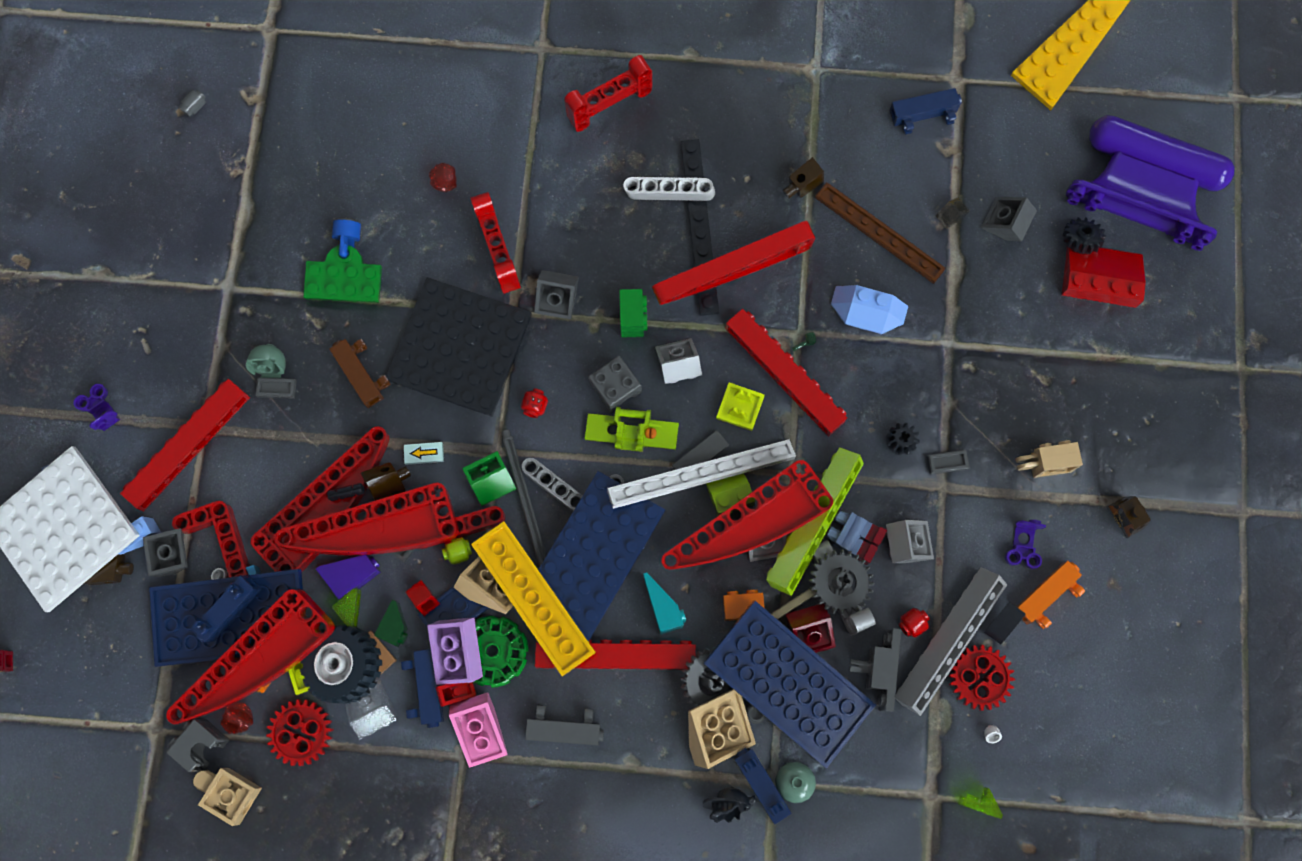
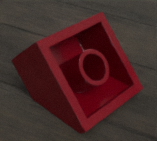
[786,603,836,653]

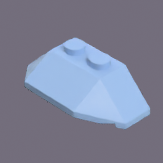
[831,285,908,334]

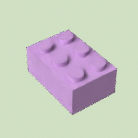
[427,617,483,685]

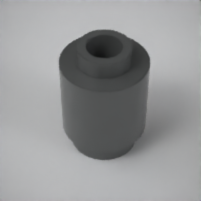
[178,90,206,117]

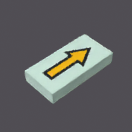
[404,442,444,465]

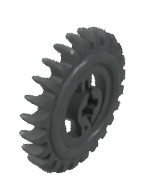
[809,549,875,615]
[681,647,732,708]

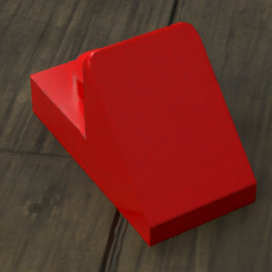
[435,682,476,707]

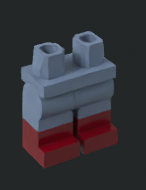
[826,511,887,565]

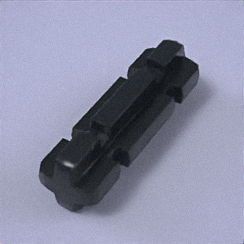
[327,483,365,501]

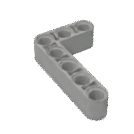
[522,458,624,512]
[813,540,876,636]

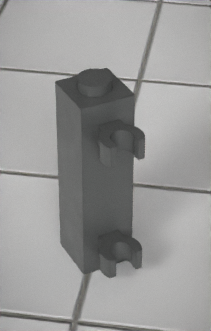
[525,706,604,745]

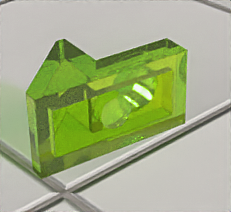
[958,787,1003,819]

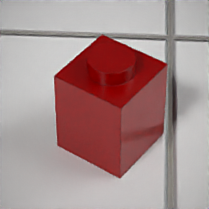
[406,580,440,616]

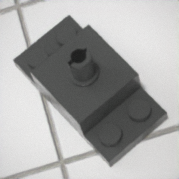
[849,628,901,712]

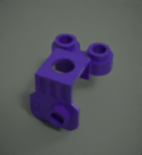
[74,384,120,431]
[1005,519,1046,569]

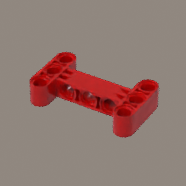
[564,55,652,132]
[470,192,521,294]

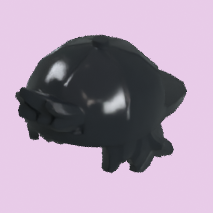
[703,787,755,823]

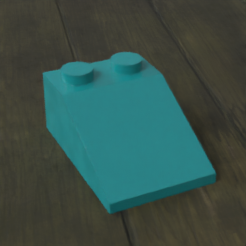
[643,573,686,635]

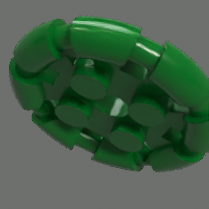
[473,615,529,688]

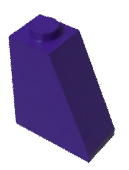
[316,555,381,601]

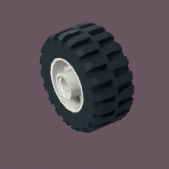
[300,625,382,704]

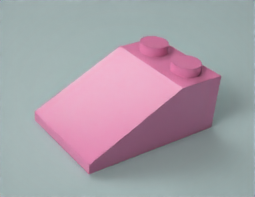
[449,692,508,768]

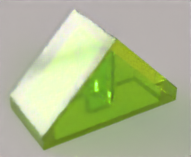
[332,588,361,628]

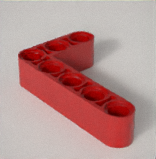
[400,496,506,549]
[172,501,250,578]

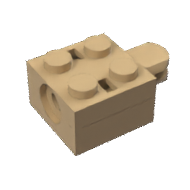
[1016,440,1083,478]
[193,768,262,826]

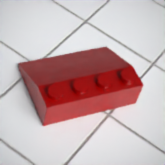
[1061,247,1146,308]

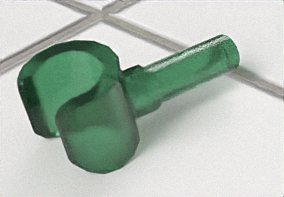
[792,332,816,351]

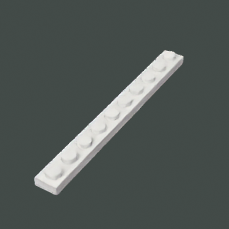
[607,439,796,509]

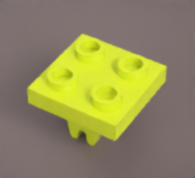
[716,382,765,431]

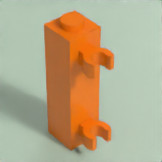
[1016,561,1085,629]

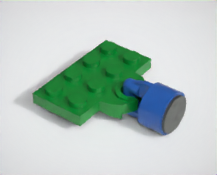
[303,218,382,303]

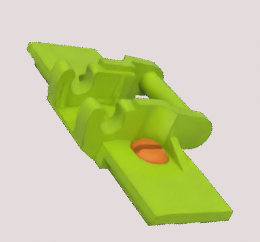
[585,407,679,452]

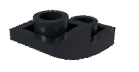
[984,602,1026,645]

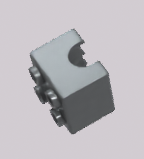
[588,355,642,413]
[166,720,229,772]

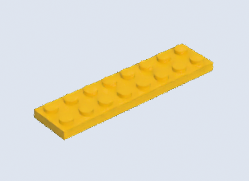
[471,521,596,677]

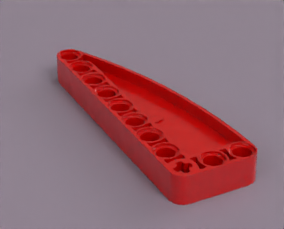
[652,221,815,305]
[251,426,390,572]
[661,460,833,570]
[274,483,459,555]
[166,589,335,724]

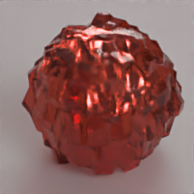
[429,162,457,193]
[220,702,254,734]

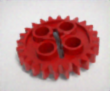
[948,645,1015,711]
[266,699,334,766]

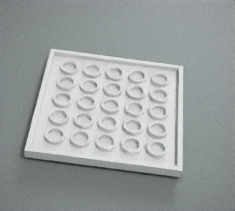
[0,446,140,612]

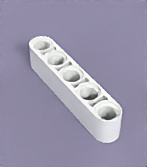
[623,177,715,201]

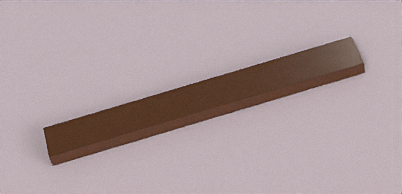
[815,182,946,284]

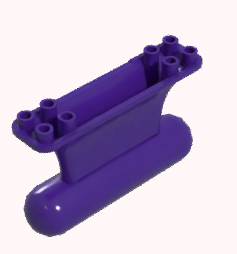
[1066,115,1235,251]

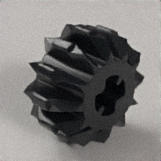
[886,423,920,455]

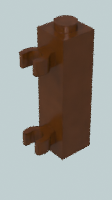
[329,339,391,408]

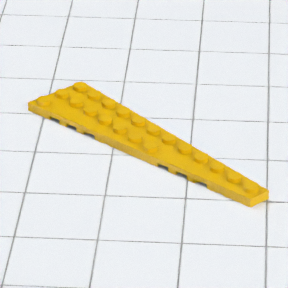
[1011,0,1131,111]

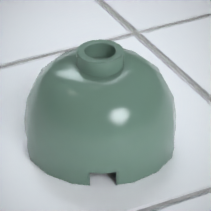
[245,344,286,378]
[775,762,816,803]

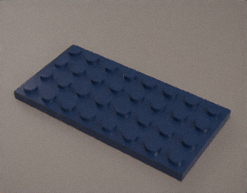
[538,471,666,642]
[149,569,303,667]
[703,601,876,769]

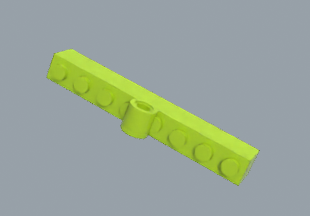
[766,447,864,596]

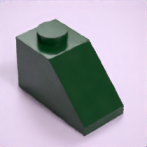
[374,600,408,647]

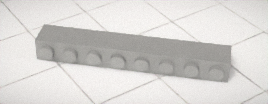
[895,567,1007,716]

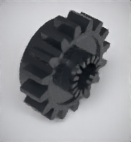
[1062,217,1106,254]

